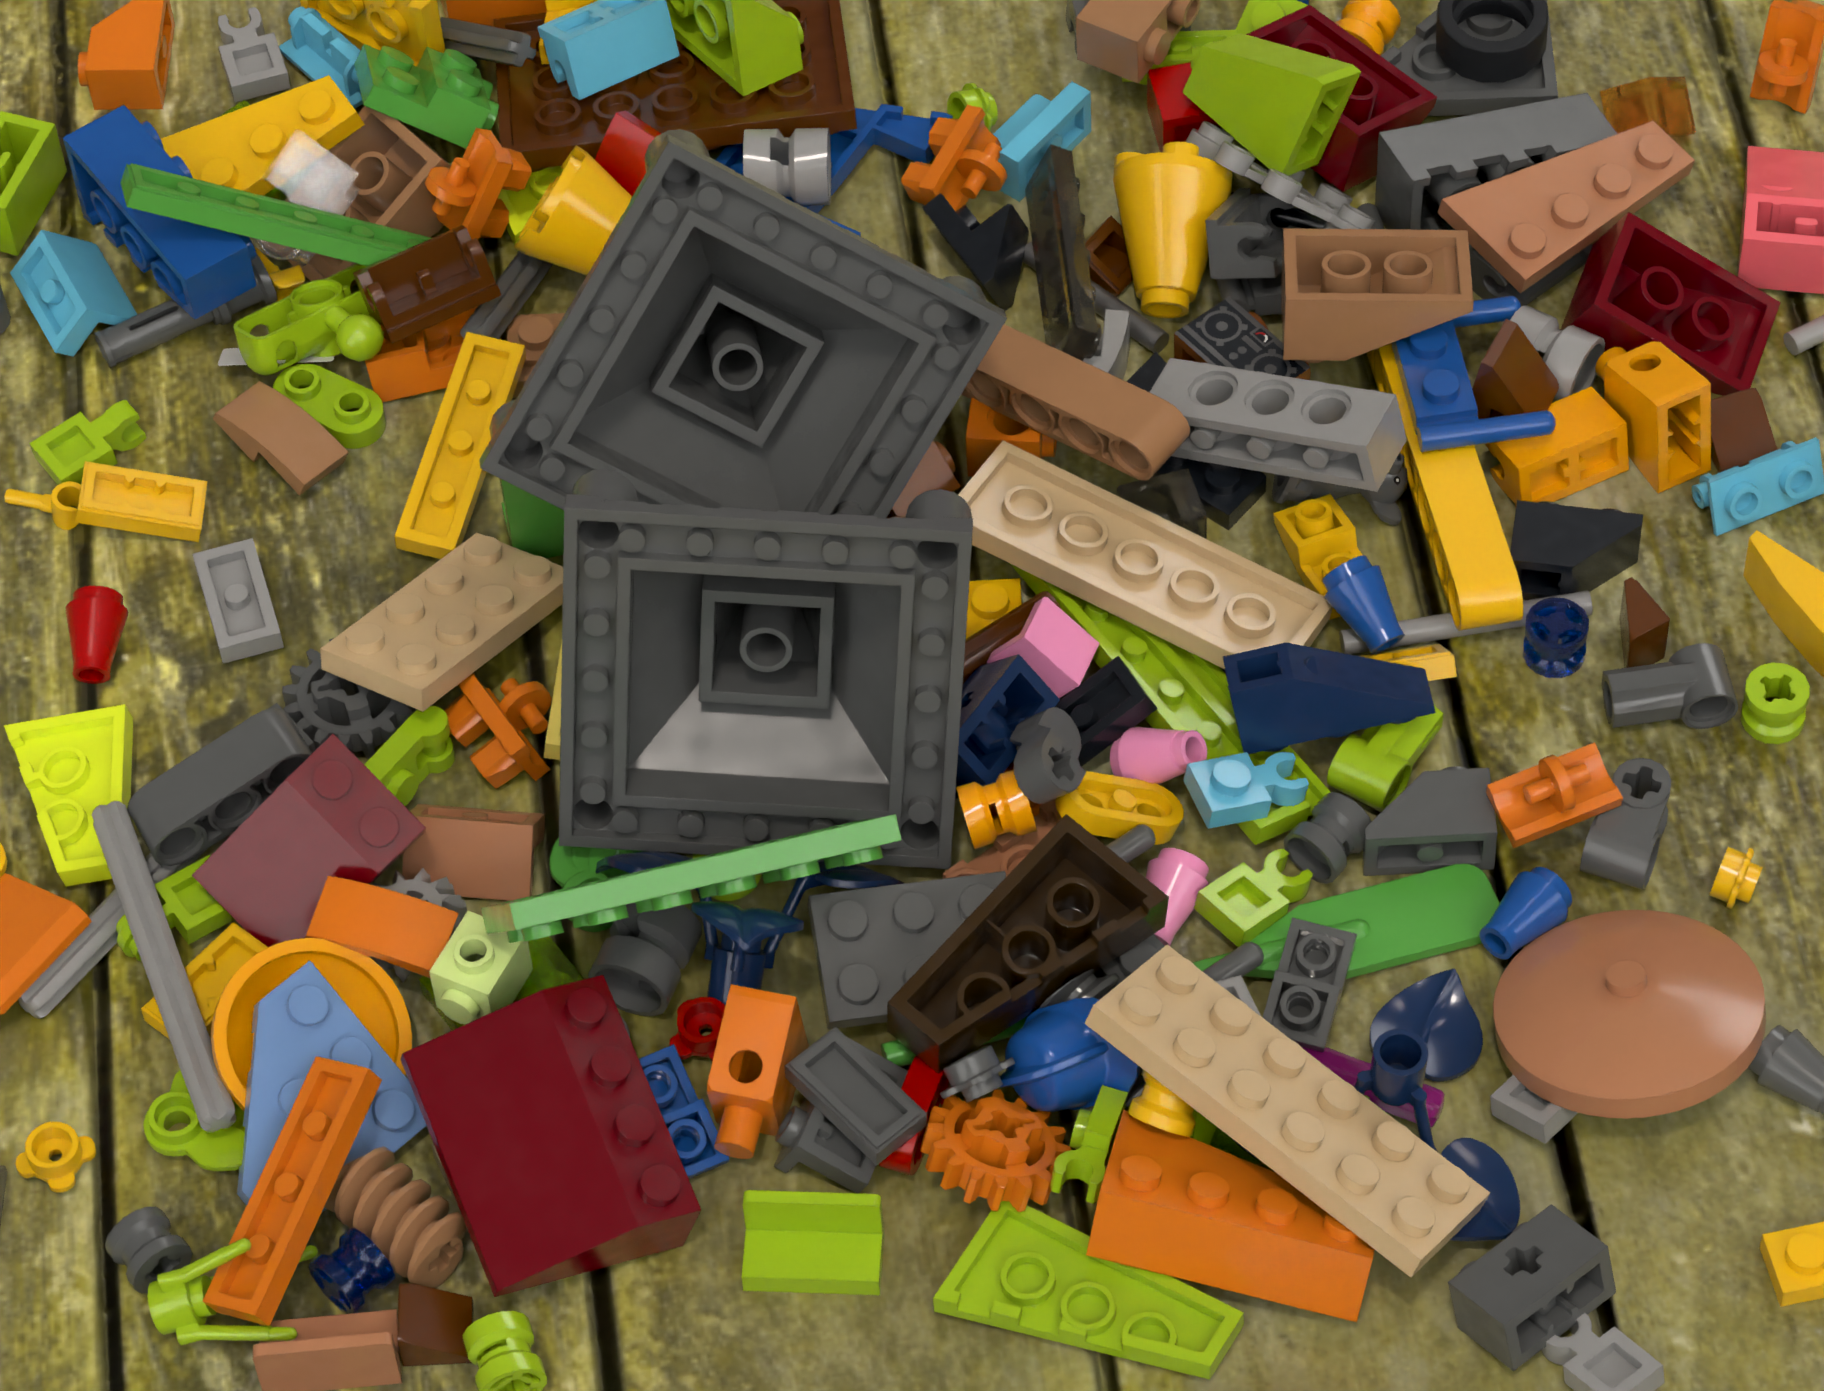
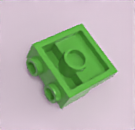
[354,44,499,149]

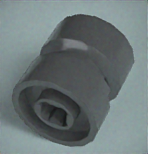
[588,903,702,1016]

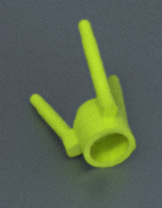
[147,1238,318,1346]

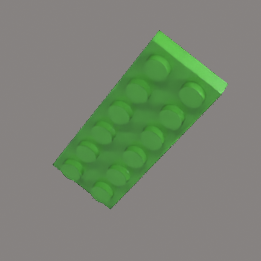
[481,814,902,943]

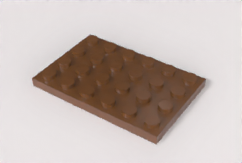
[494,0,857,172]

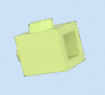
[429,911,533,1025]

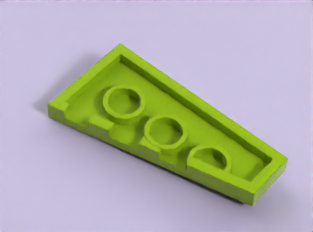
[933,1201,1244,1380]

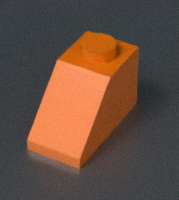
[78,0,175,110]

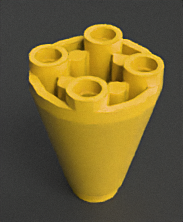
[1113,142,1233,318]

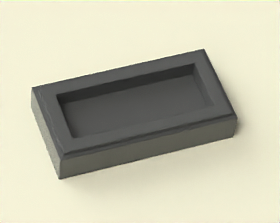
[785,1027,927,1166]

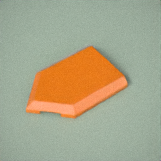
[0,873,92,1015]

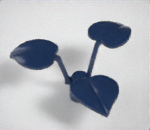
[596,851,904,1005]
[1232,969,1520,1241]

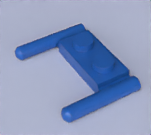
[1392,296,1556,452]

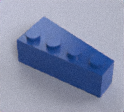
[63,105,257,319]

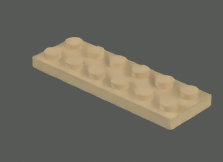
[958,440,1333,669]
[1084,945,1490,1277]

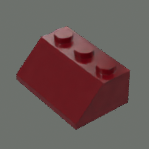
[1246,5,1437,192]

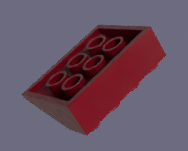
[400,975,701,1297]

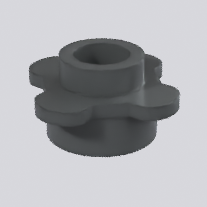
[940,1045,1015,1102]

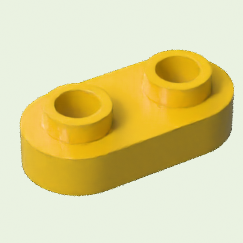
[1055,771,1184,845]

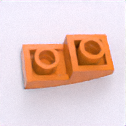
[304,876,459,978]

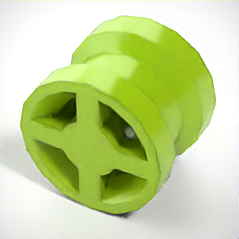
[1741,662,1810,744]

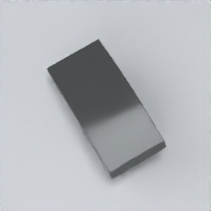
[1262,917,1357,1052]

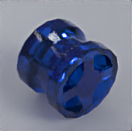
[1523,597,1589,678]
[308,1228,396,1314]

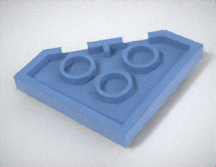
[237,961,427,1212]

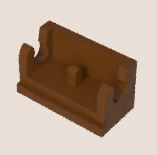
[353,225,501,344]

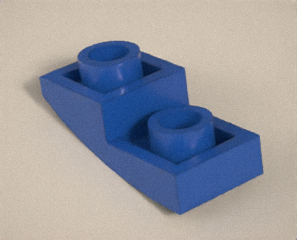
[639,1044,730,1179]

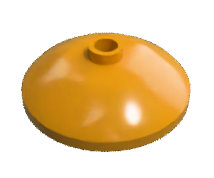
[211,938,412,1111]

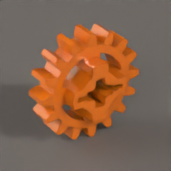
[920,1089,1072,1212]

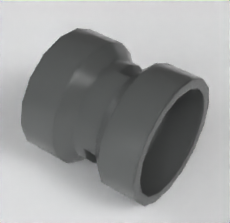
[1284,792,1372,884]

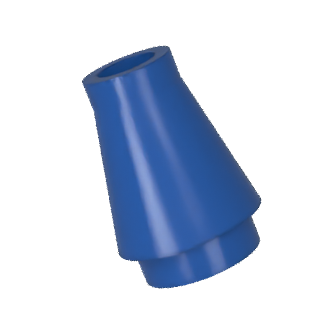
[1322,555,1405,654]
[1479,867,1572,959]

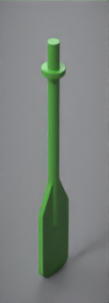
[881,864,1500,1067]

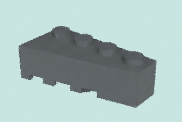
[1375,93,1617,230]

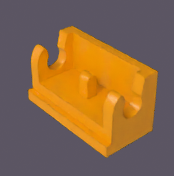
[1485,386,1629,509]

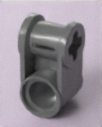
[1580,758,1671,890]

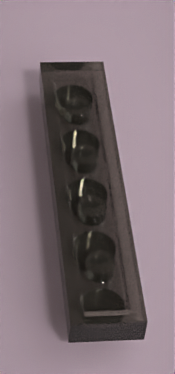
[1025,144,1102,361]

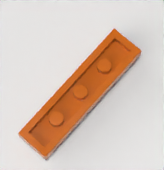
[202,1056,382,1326]

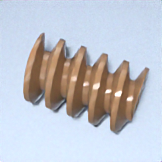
[324,1146,467,1288]

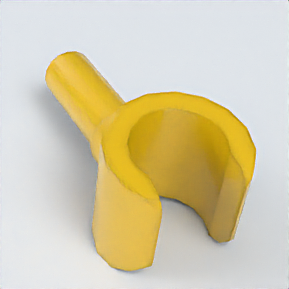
[254,247,305,302]
[4,481,81,530]

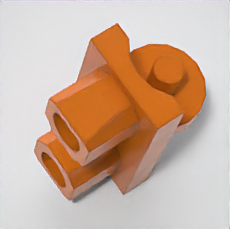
[1749,0,1824,114]
[901,105,1008,211]
[425,128,532,240]
[444,673,552,789]
[1486,742,1623,848]

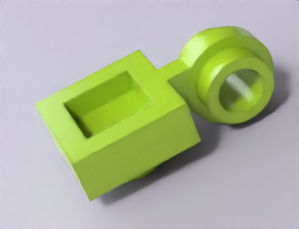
[116,855,235,962]

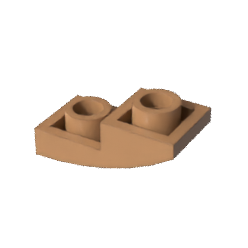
[213,381,349,496]

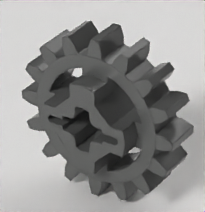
[282,638,417,760]

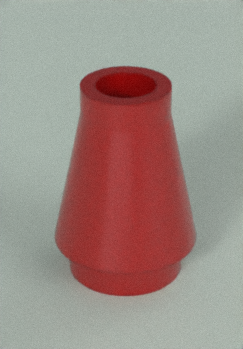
[65,586,128,684]

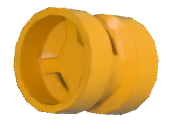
[1335,0,1401,56]
[956,770,1037,850]

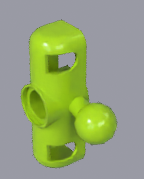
[233,263,384,376]

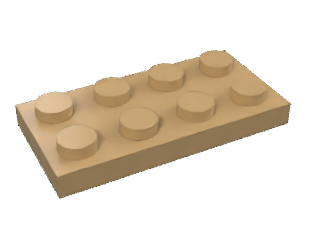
[320,533,563,712]

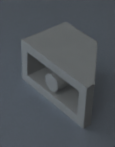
[1362,766,1497,876]

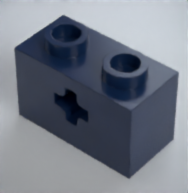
[955,654,1060,799]

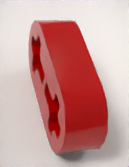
[879,1056,950,1176]

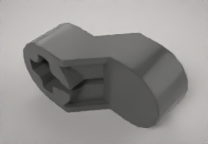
[1010,707,1086,804]

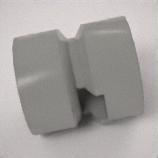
[743,128,831,205]
[1510,305,1605,403]

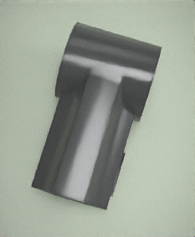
[1601,643,1738,729]

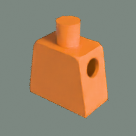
[707,984,809,1159]

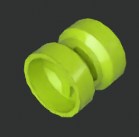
[462,1311,547,1391]

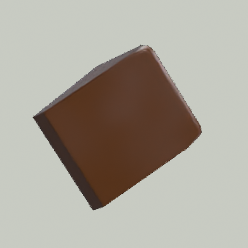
[1065,216,1133,297]
[1711,388,1778,473]
[1619,577,1670,668]
[397,1283,473,1366]

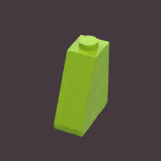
[1182,33,1361,176]

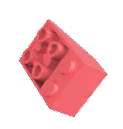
[1737,146,1824,294]

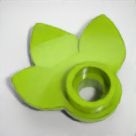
[143,1070,245,1172]

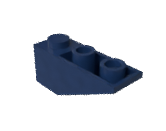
[1223,643,1436,754]

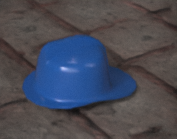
[999,997,1139,1112]

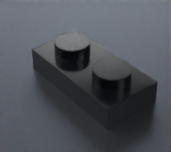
[1055,656,1158,767]

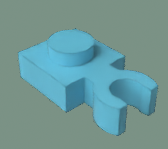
[1183,752,1309,829]

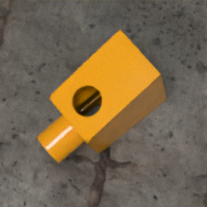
[1595,341,1711,494]

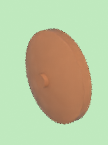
[1493,910,1766,1119]

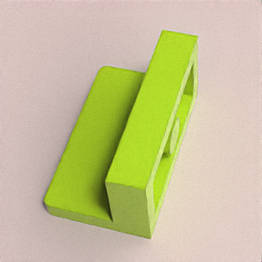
[741,1190,884,1295]

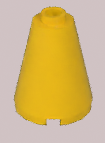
[514,145,632,276]

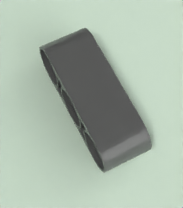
[127,708,312,866]

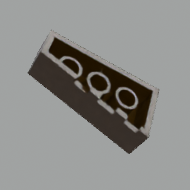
[887,814,1169,1073]

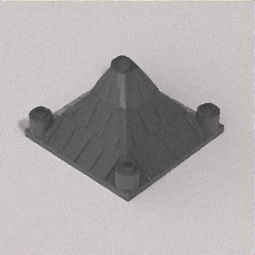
[479,129,1007,518]
[559,469,973,869]

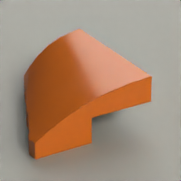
[365,306,478,403]

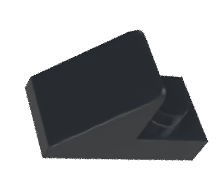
[922,193,1029,311]

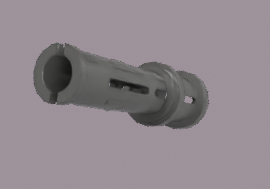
[94,254,277,368]

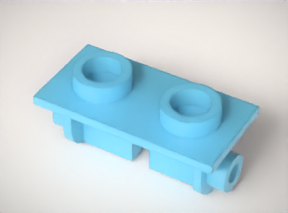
[279,7,363,108]
[1692,437,1824,536]

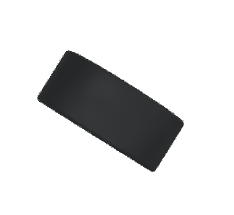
[1436,0,1548,83]

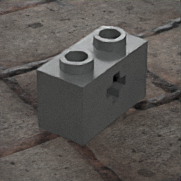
[1448,1204,1616,1371]

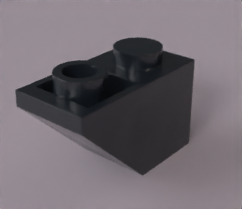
[1510,500,1643,600]

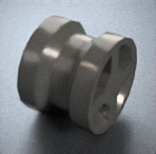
[105,1206,193,1294]

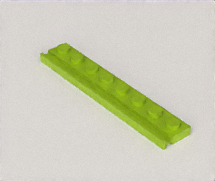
[1009,563,1331,845]

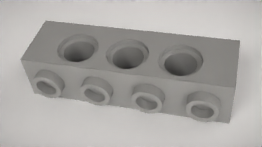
[1150,358,1407,492]

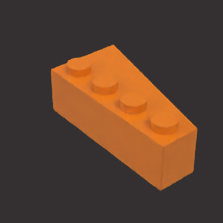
[1086,1110,1375,1322]

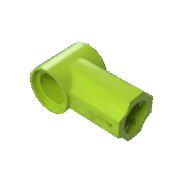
[1327,705,1444,812]

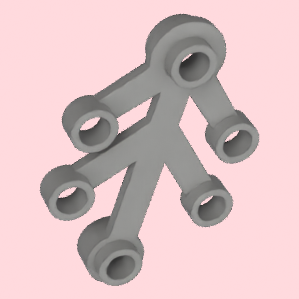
[1186,121,1375,229]

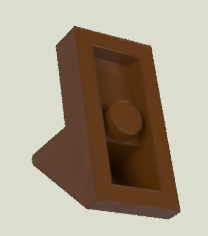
[1472,319,1559,419]

